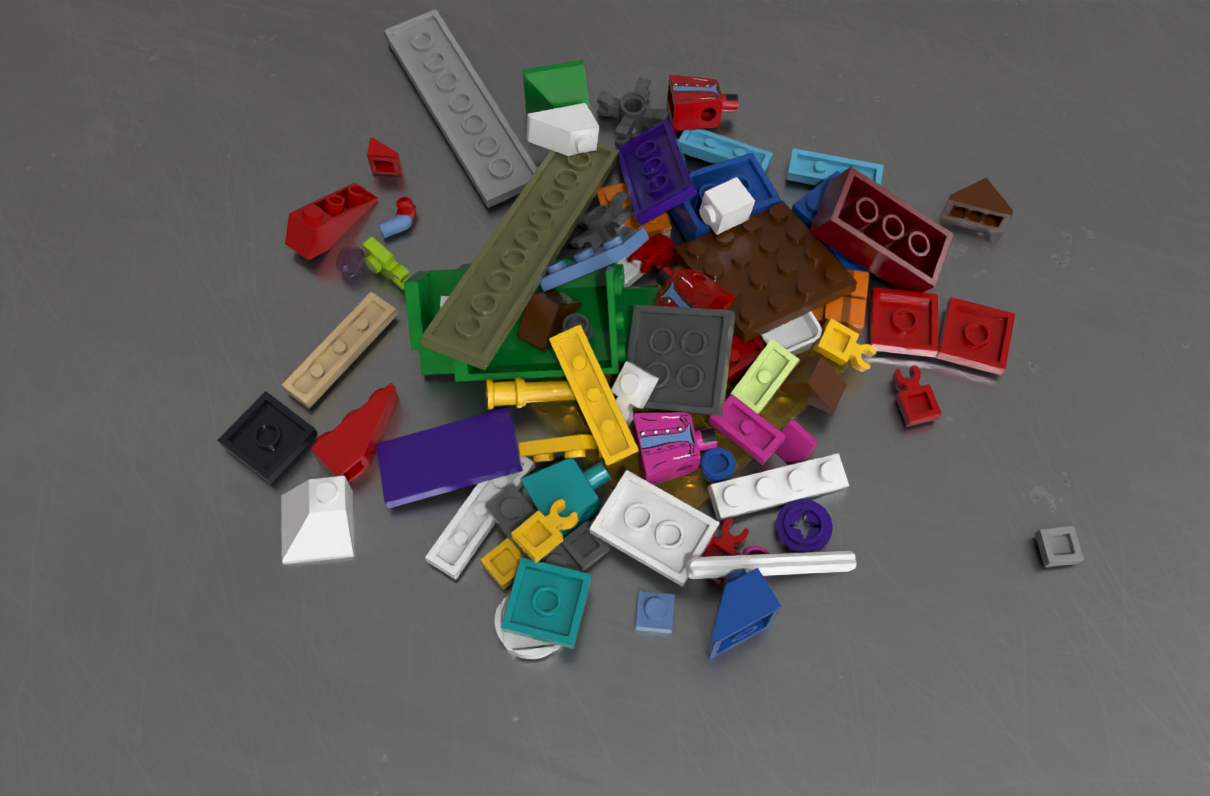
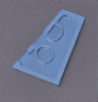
[540,227,649,292]

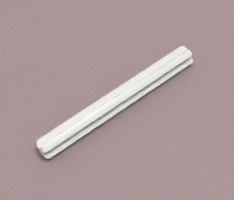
[686,551,857,579]

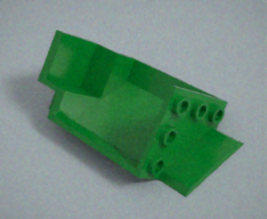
[404,258,658,382]

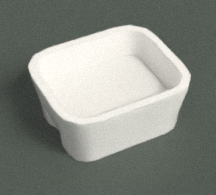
[759,311,822,355]

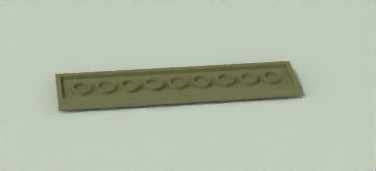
[421,142,619,370]

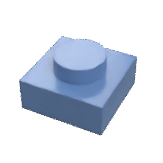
[635,591,675,633]

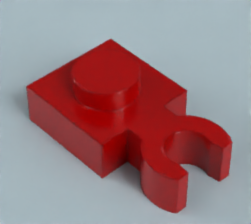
[628,233,677,273]
[892,365,942,427]
[701,518,749,585]

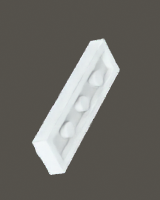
[707,453,849,521]
[425,456,535,580]

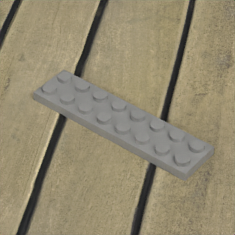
[384,9,537,208]

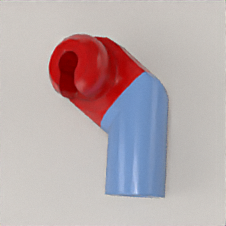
[378,197,417,239]

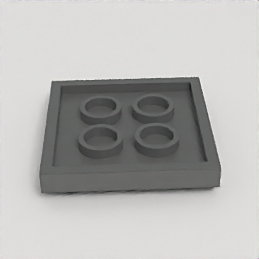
[627,305,735,417]

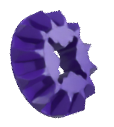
[775,499,833,553]

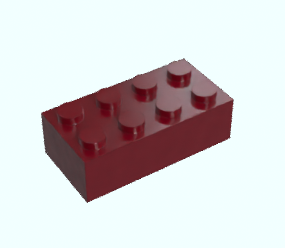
[809,166,953,292]

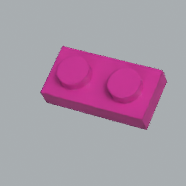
[709,394,786,465]

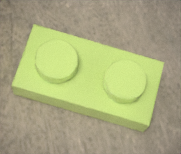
[730,339,800,414]

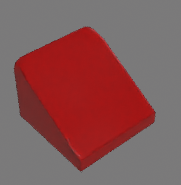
[367,138,403,176]

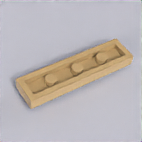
[281,292,398,409]

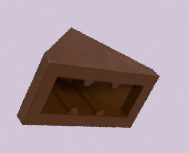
[941,178,1013,233]
[517,289,582,353]
[778,356,847,415]

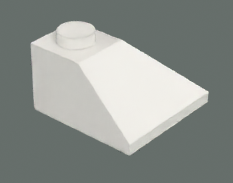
[281,476,355,564]

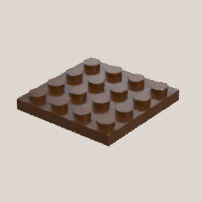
[674,200,857,343]

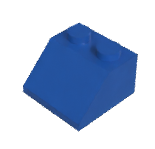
[706,567,782,660]

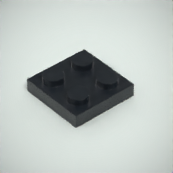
[217,391,318,484]

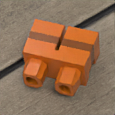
[812,270,869,341]

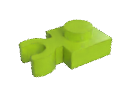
[362,237,410,290]

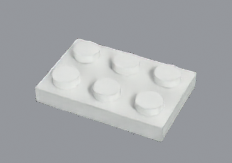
[589,470,720,587]

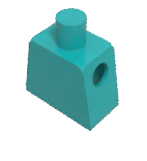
[521,458,611,539]

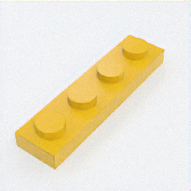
[549,324,639,466]

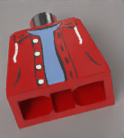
[667,75,738,131]
[655,267,735,310]

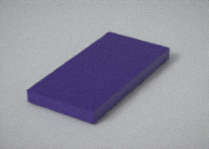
[616,119,698,225]
[376,407,523,509]

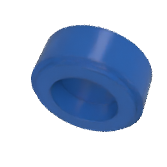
[700,447,736,484]

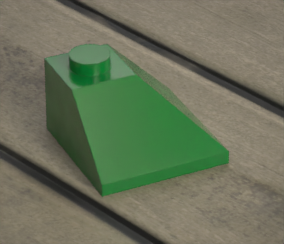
[522,60,590,114]

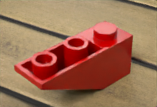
[285,183,378,260]
[310,383,399,484]

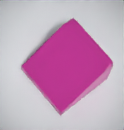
[775,419,818,465]

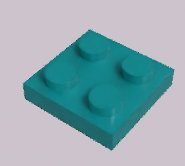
[501,557,592,649]

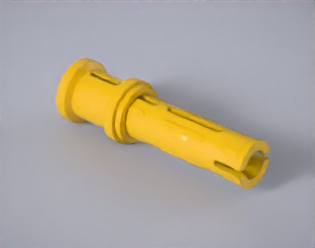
[486,377,577,410]

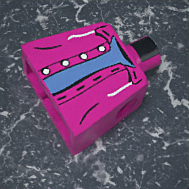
[632,412,717,486]

